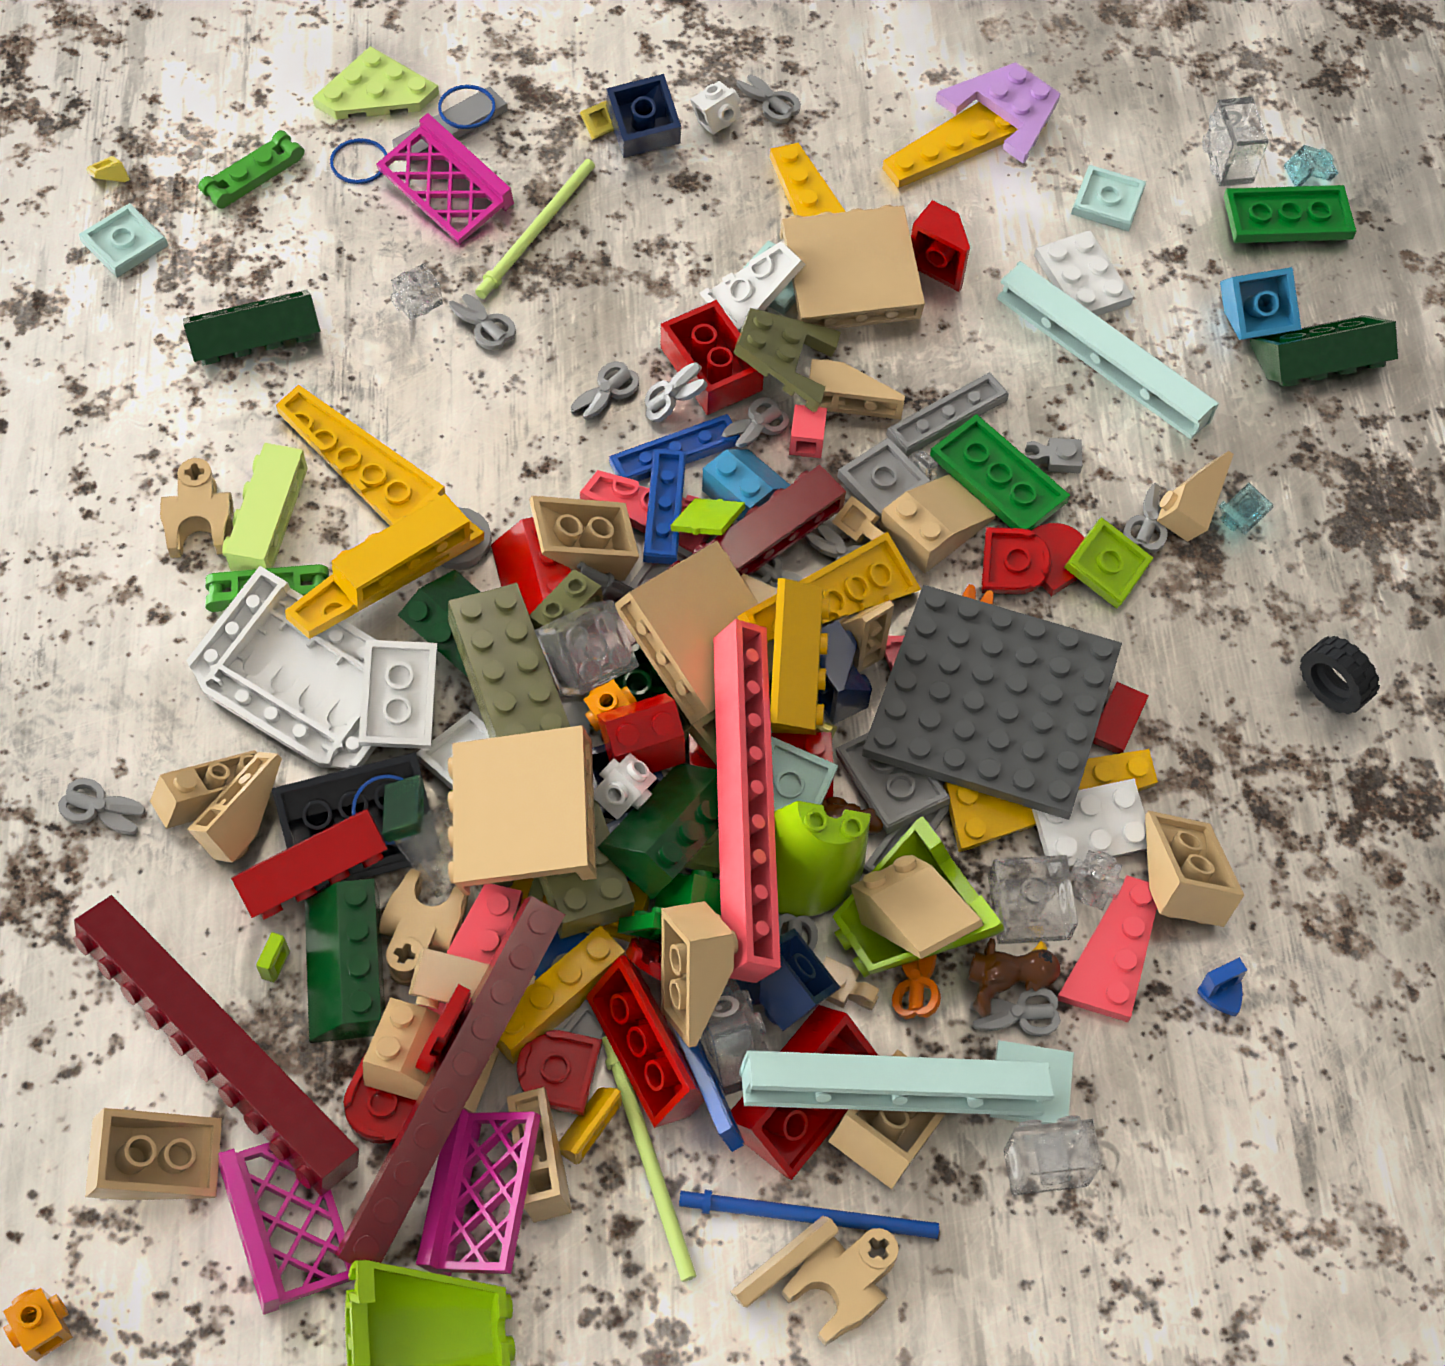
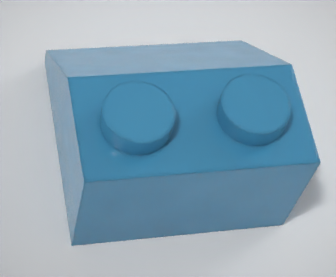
[1220,267,1301,340]
[702,449,790,522]

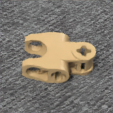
[160,458,234,558]
[379,869,469,986]
[781,1228,899,1346]

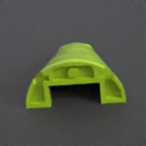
[774,801,871,917]
[832,816,1005,978]
[345,1260,516,1366]

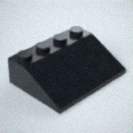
[272,752,442,891]

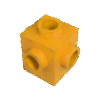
[583,679,637,732]
[3,1287,73,1361]

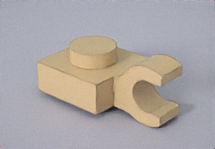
[832,496,893,543]
[823,956,879,1010]

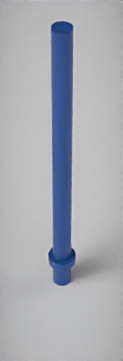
[679,1189,939,1239]

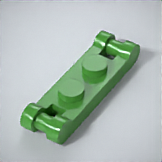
[198,130,304,209]
[205,564,329,612]

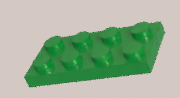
[1223,185,1357,243]
[930,414,1070,530]

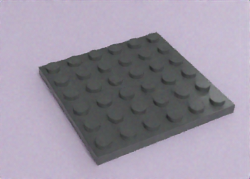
[862,584,1122,820]

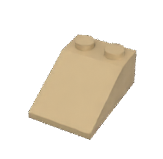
[879,474,996,574]
[529,496,639,581]
[1145,810,1244,927]
[851,855,983,959]
[661,901,738,1048]
[363,997,499,1113]
[828,1049,947,1189]
[85,1108,222,1200]

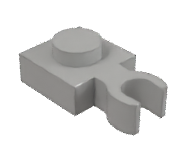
[1025,438,1083,474]

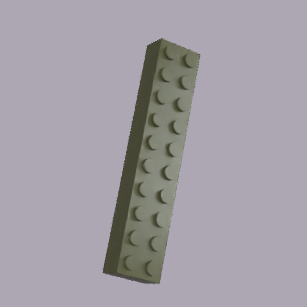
[448,583,635,939]

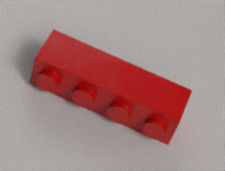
[231,808,388,920]

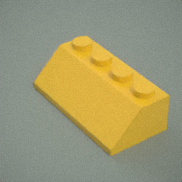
[770,578,830,735]

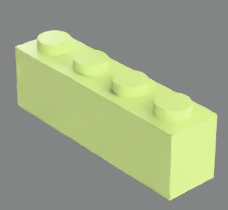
[222,443,308,571]

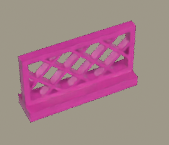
[376,113,514,245]
[416,1109,541,1276]
[218,1142,353,1315]

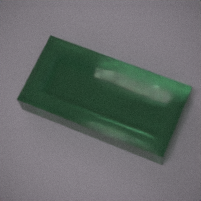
[383,775,424,842]

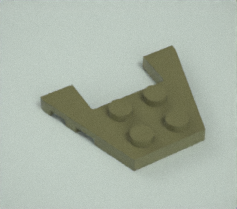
[733,308,841,413]

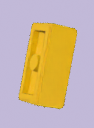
[558,1087,622,1165]

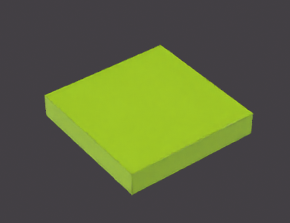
[1064,517,1153,609]

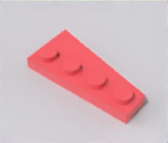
[580,470,711,553]
[1057,875,1157,1022]
[419,883,523,1015]

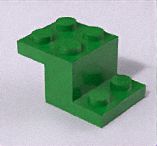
[617,870,721,942]

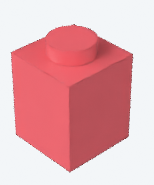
[789,404,827,459]

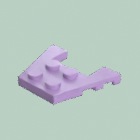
[936,62,1061,163]

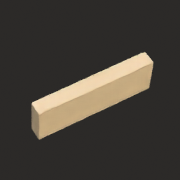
[730,1216,839,1307]

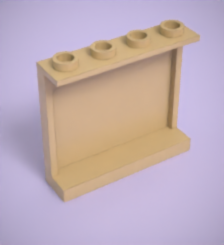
[779,205,925,329]
[613,541,774,725]
[448,725,597,896]

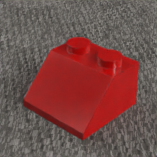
[911,200,970,292]
[596,693,686,773]

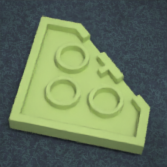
[312,46,439,120]

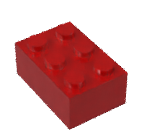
[660,300,764,415]

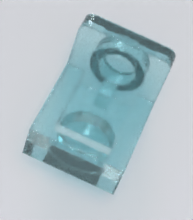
[1284,145,1339,186]
[1219,483,1274,535]

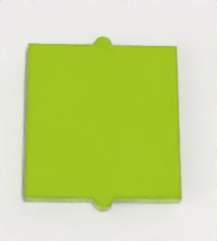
[670,498,745,536]

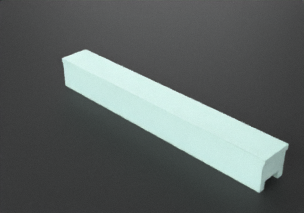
[997,261,1219,440]
[739,1050,1054,1116]

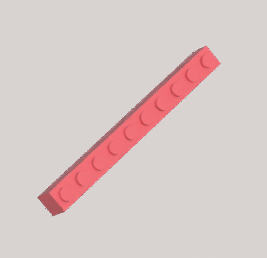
[713,619,781,983]

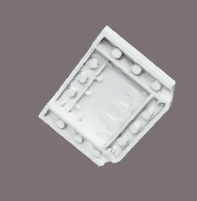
[186,566,376,769]

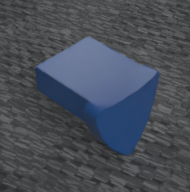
[1197,957,1247,1017]

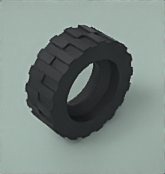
[1300,636,1380,714]

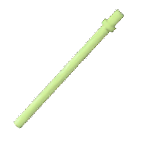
[475,159,595,299]
[602,1036,696,1282]

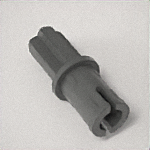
[576,562,634,602]

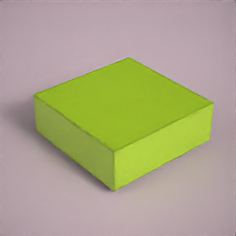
[256,932,290,983]

